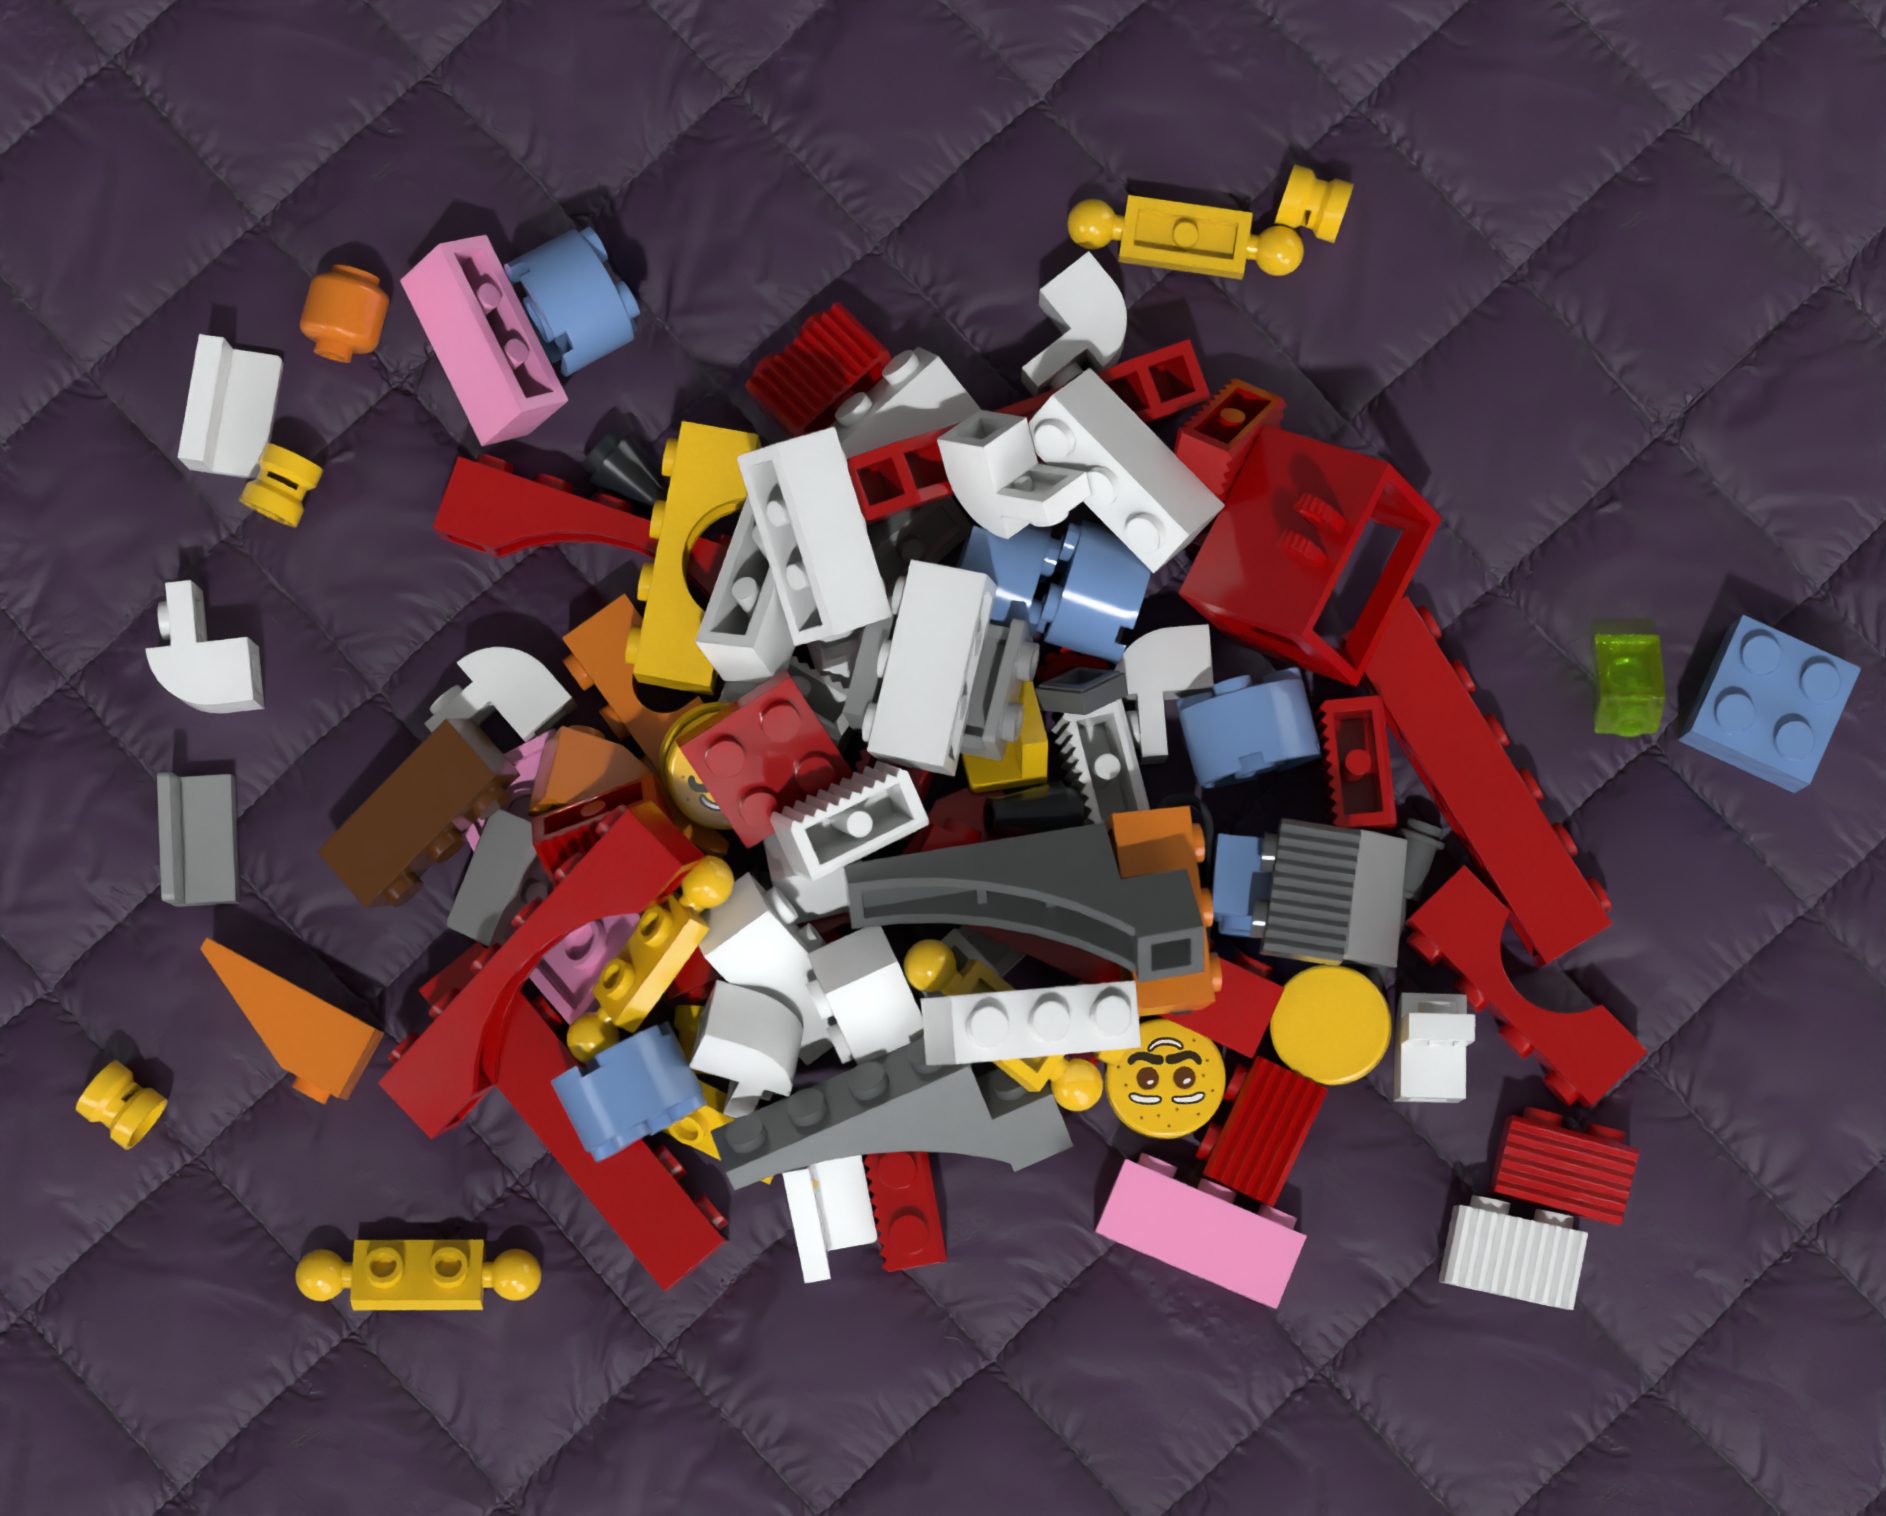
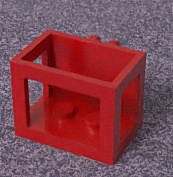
[1178,424,1442,687]

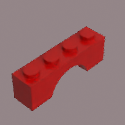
[1404,865,1648,1108]

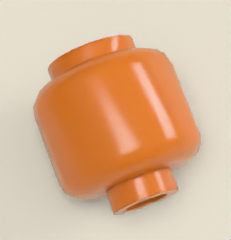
[299,264,390,363]

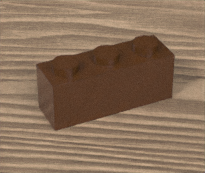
[317,718,521,908]

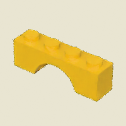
[625,421,762,696]

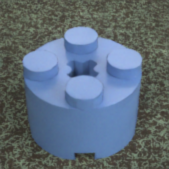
[504,227,640,377]
[956,519,1063,637]
[1035,519,1151,664]
[1176,667,1322,789]
[551,1021,707,1163]

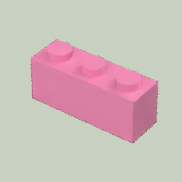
[400,235,569,446]
[1094,1153,1307,1309]

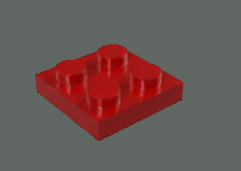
[676,669,853,850]

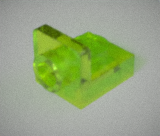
[1593,635,1666,737]

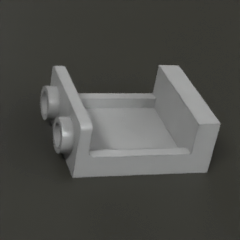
[843,592,1040,761]

